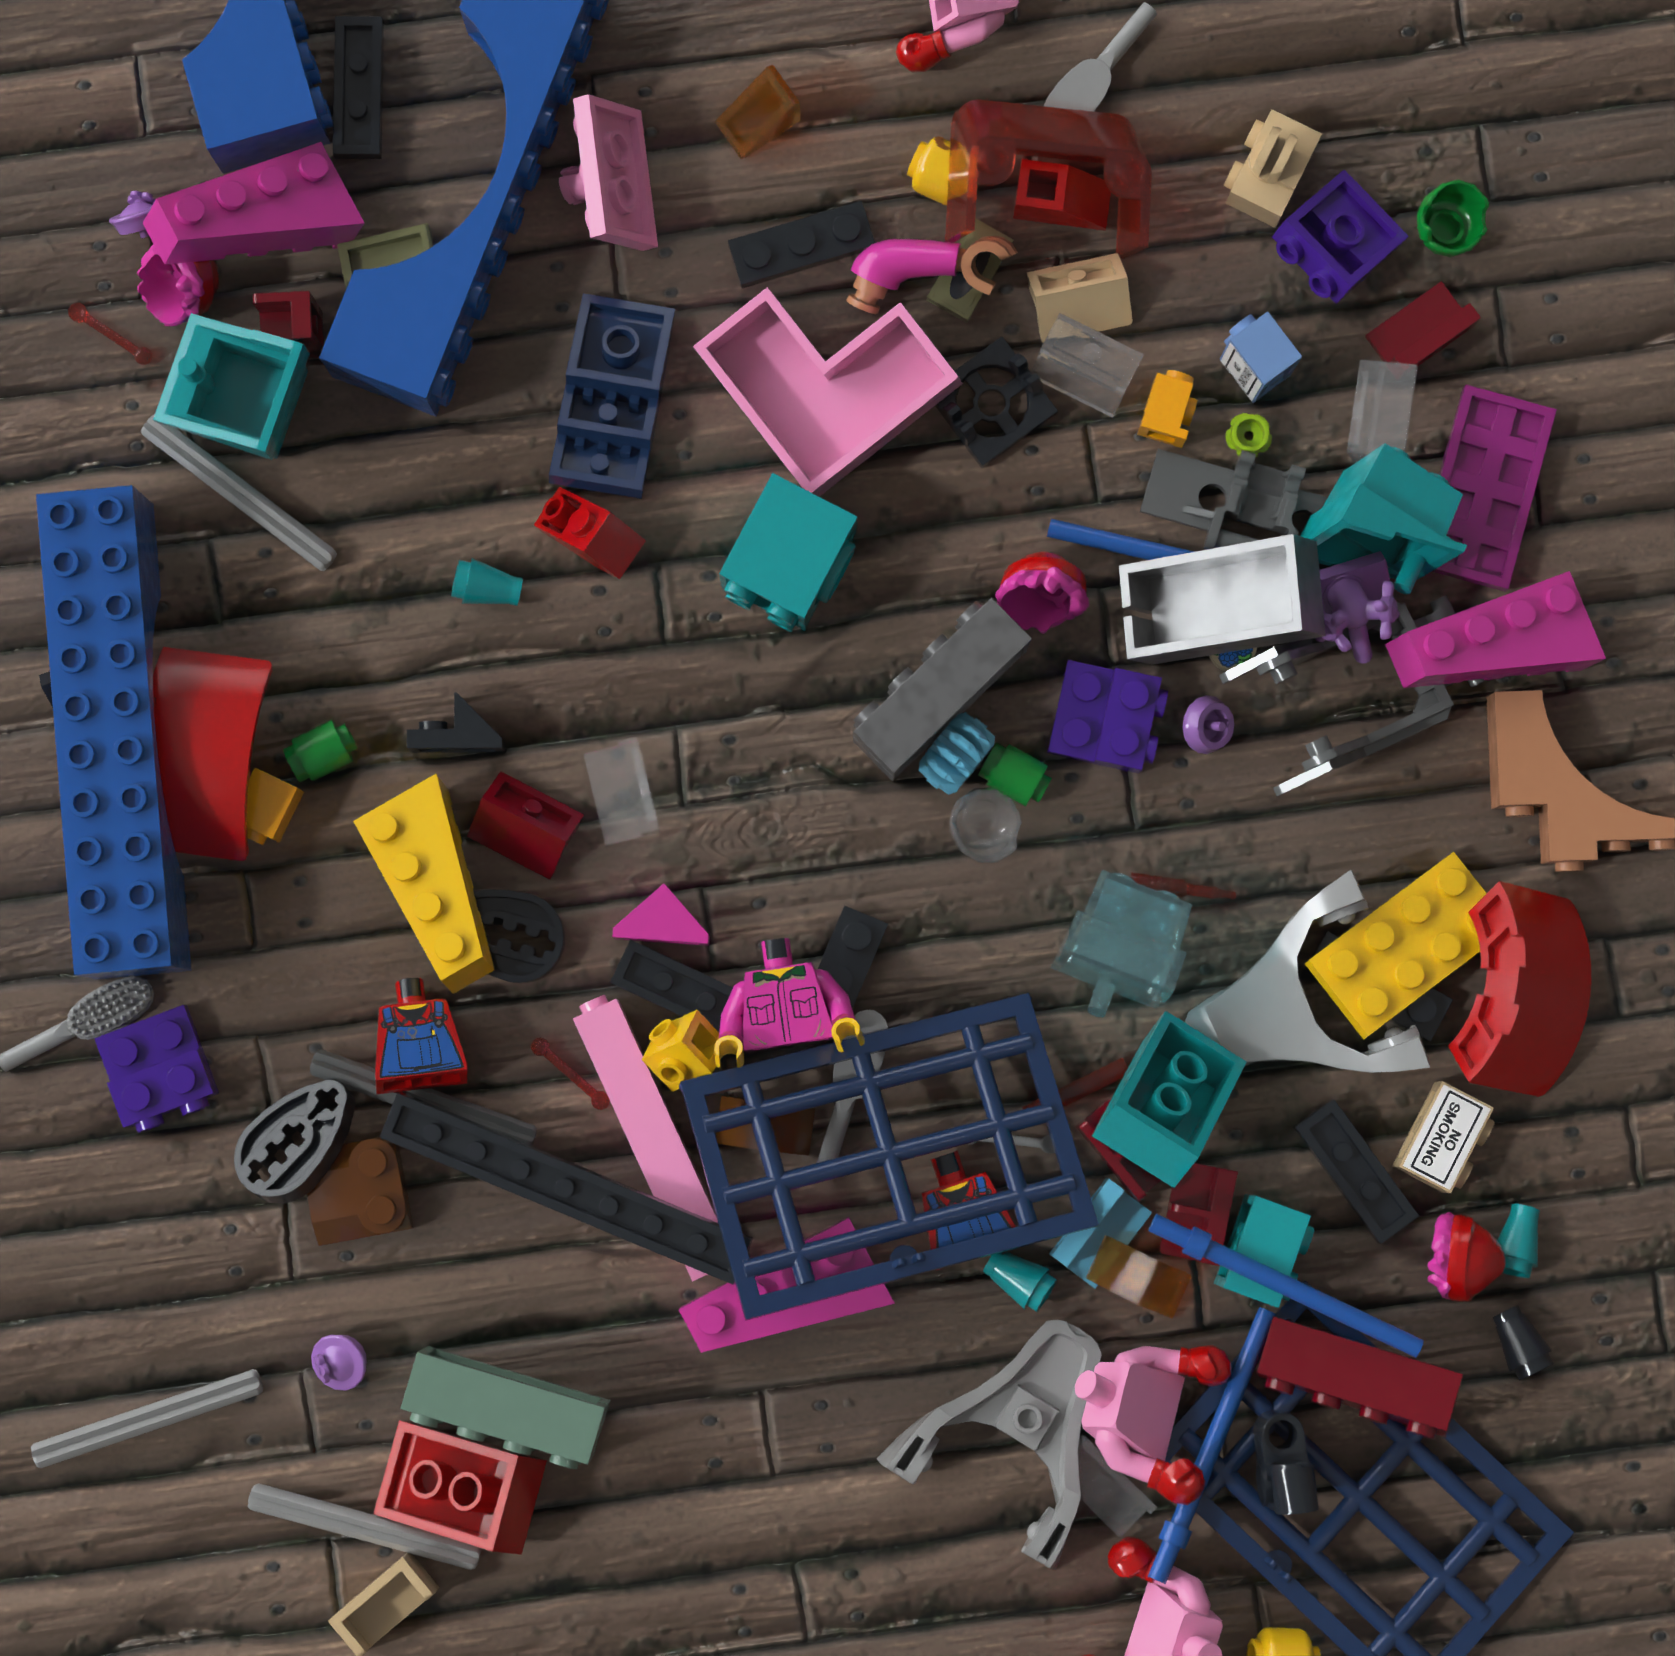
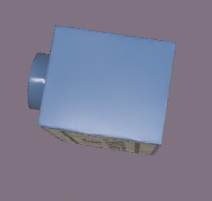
[1220,311,1302,403]

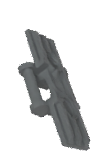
[1140,449,1330,567]

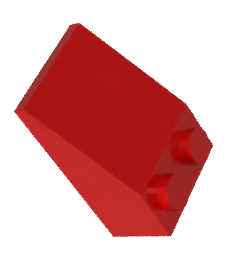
[374,1420,547,1555]

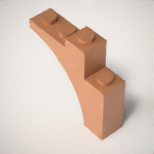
[1486,690,1675,873]

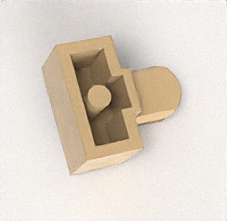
[1223,109,1322,228]

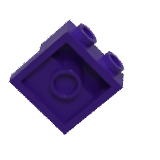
[1272,170,1409,304]
[1047,660,1168,774]
[94,1005,219,1133]

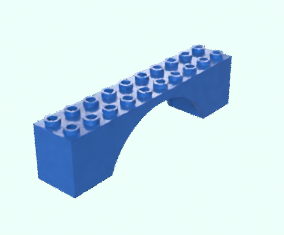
[182,0,333,174]
[319,0,609,417]
[36,485,192,980]

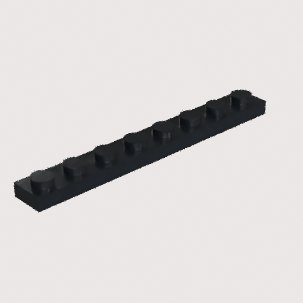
[380,1092,754,1285]

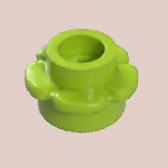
[1225,413,1272,457]

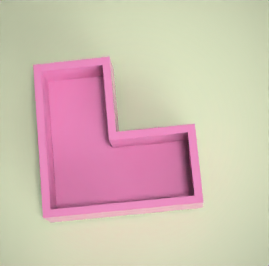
[693,287,963,497]

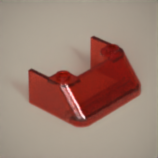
[945,100,1152,259]

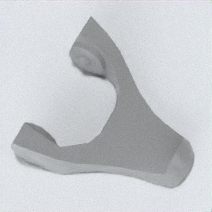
[1185,870,1430,1073]
[876,1320,1102,1570]

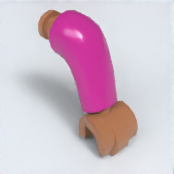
[846,235,1018,315]

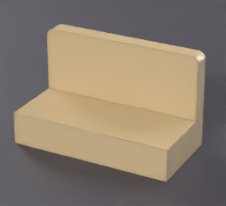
[1027,253,1133,343]

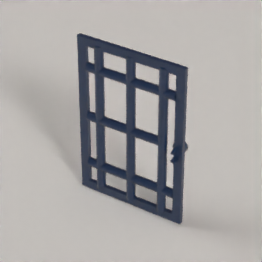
[679,993,1099,1321]
[1165,1281,1574,1656]

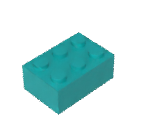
[1092,1010,1247,1188]

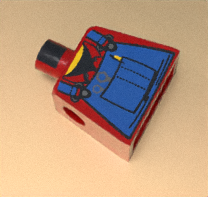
[375,978,468,1094]
[921,1150,1016,1271]

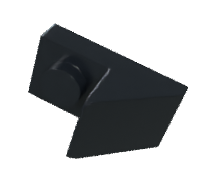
[407,692,506,753]

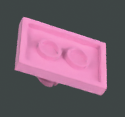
[559,94,658,251]

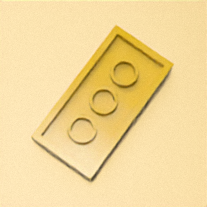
[1305,852,1487,1040]

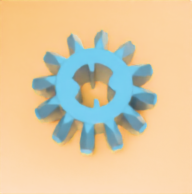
[919,712,995,795]

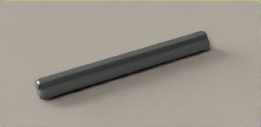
[310,1049,537,1146]

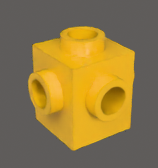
[641,1010,719,1092]

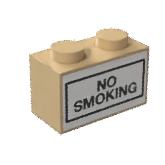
[1392,1081,1494,1193]

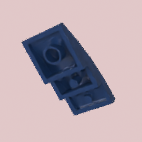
[549,293,675,499]

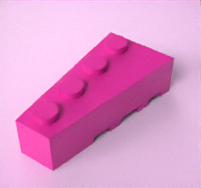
[143,142,365,265]
[1385,571,1606,688]
[679,1216,895,1353]

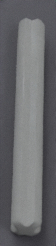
[141,414,337,571]
[31,1369,263,1468]
[248,1483,482,1570]

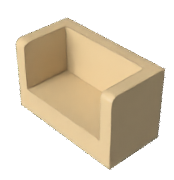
[328,1553,440,1656]

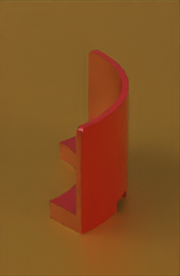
[153,647,273,861]
[1448,881,1592,1097]

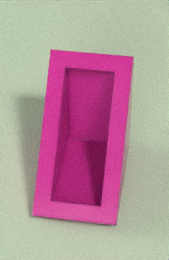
[612,884,710,946]

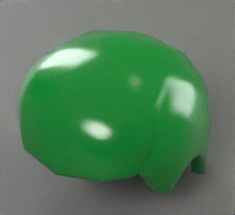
[1417,179,1489,258]

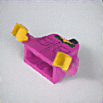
[714,938,865,1068]

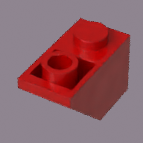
[1013,159,1112,231]
[534,487,646,579]

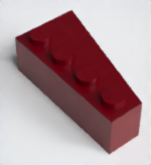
[1257,1316,1463,1439]

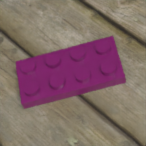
[1432,384,1557,592]

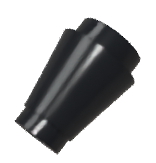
[1493,1305,1554,1381]

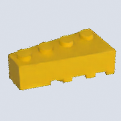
[353,774,495,994]

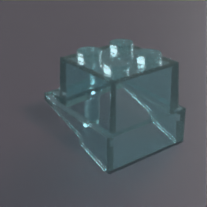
[1050,870,1192,1018]

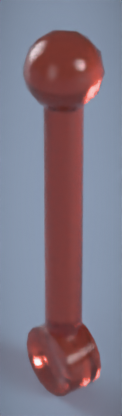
[68,303,153,365]
[531,1037,610,1110]

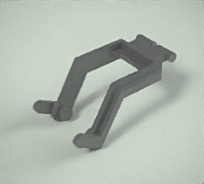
[1219,595,1486,797]

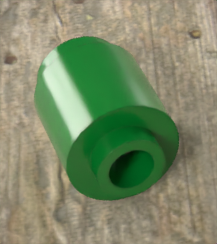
[283,719,358,783]
[978,742,1052,807]

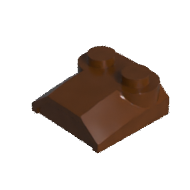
[307,1137,414,1246]

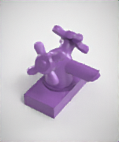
[1315,551,1400,664]

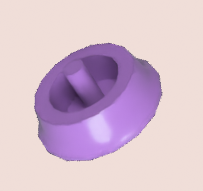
[109,191,155,238]
[1183,695,1234,754]
[311,1334,367,1391]

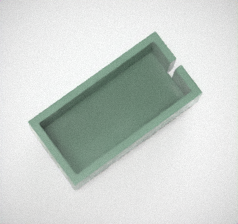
[400,1346,611,1469]

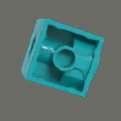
[719,473,858,632]

